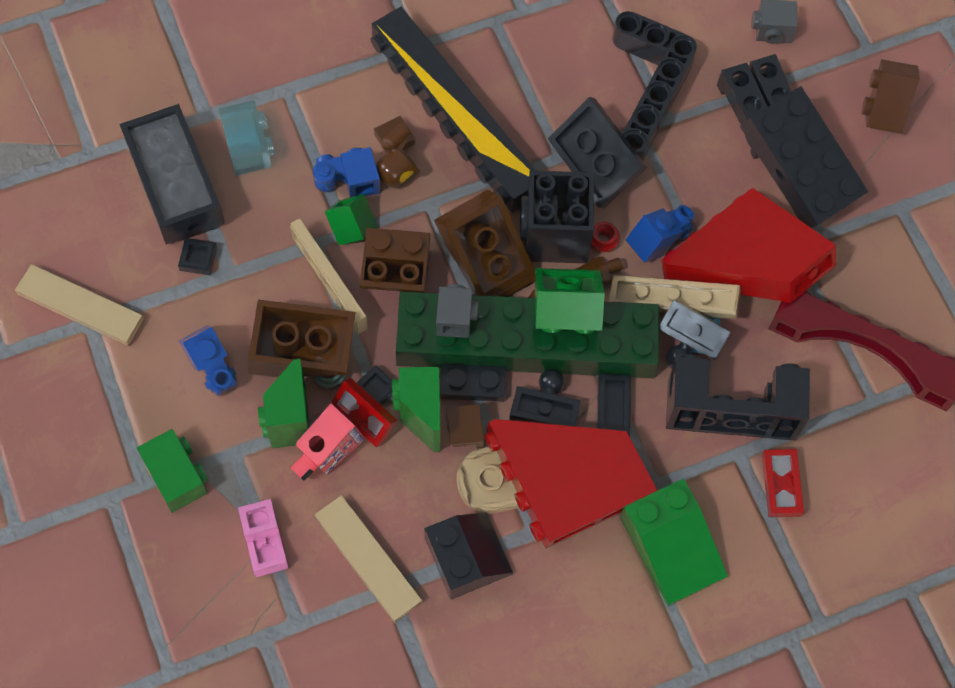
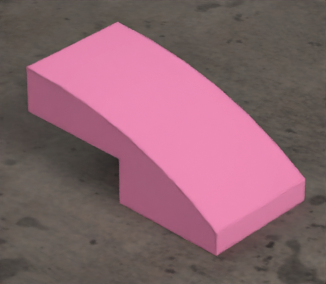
[238,499,289,578]

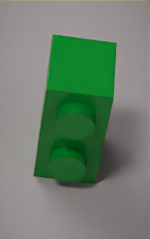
[136,428,208,513]

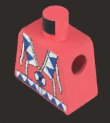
[290,404,365,481]

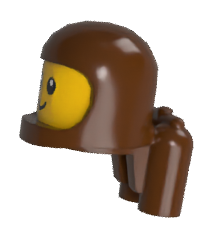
[376,123,421,188]

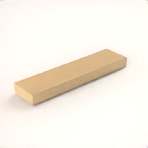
[290,218,368,334]
[15,264,144,346]
[609,275,741,319]
[314,495,422,623]

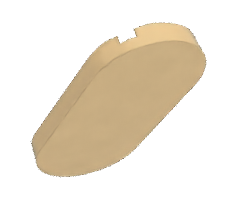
[456,446,519,514]

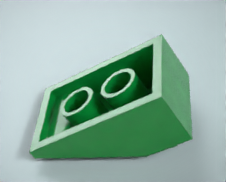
[620,478,728,606]

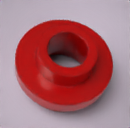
[591,221,620,252]

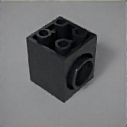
[520,170,594,264]

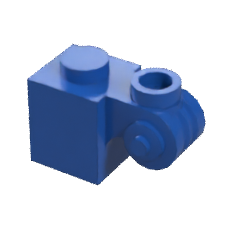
[313,147,381,197]
[625,205,695,263]
[179,325,237,396]

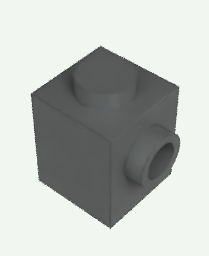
[751,0,797,44]
[436,284,478,338]

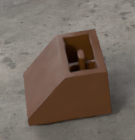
[360,228,430,293]

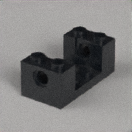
[666,354,810,441]

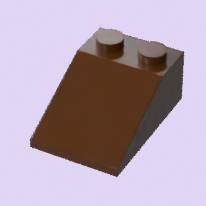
[434,190,535,297]
[248,299,356,377]

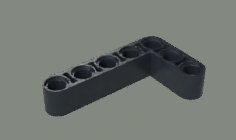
[612,11,697,161]

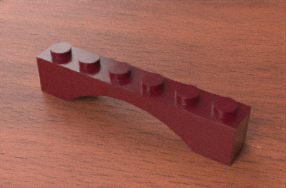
[768,290,955,411]

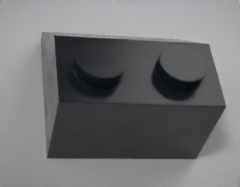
[424,512,513,600]

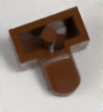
[861,59,920,134]

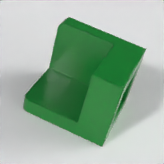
[324,194,378,245]

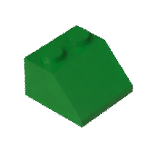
[535,268,605,334]
[258,359,310,448]
[392,367,440,452]

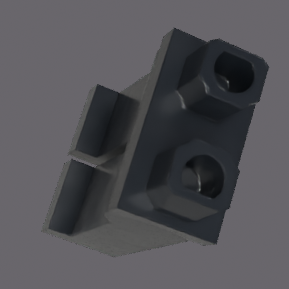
[717,54,792,159]

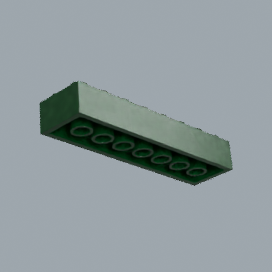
[396,292,659,379]

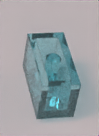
[218,100,275,176]

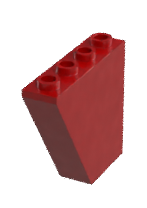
[661,188,836,303]
[484,419,658,549]

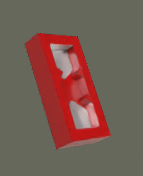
[330,378,398,447]
[762,449,804,517]

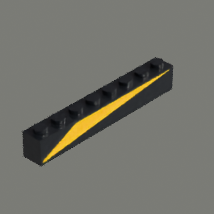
[370,6,536,213]

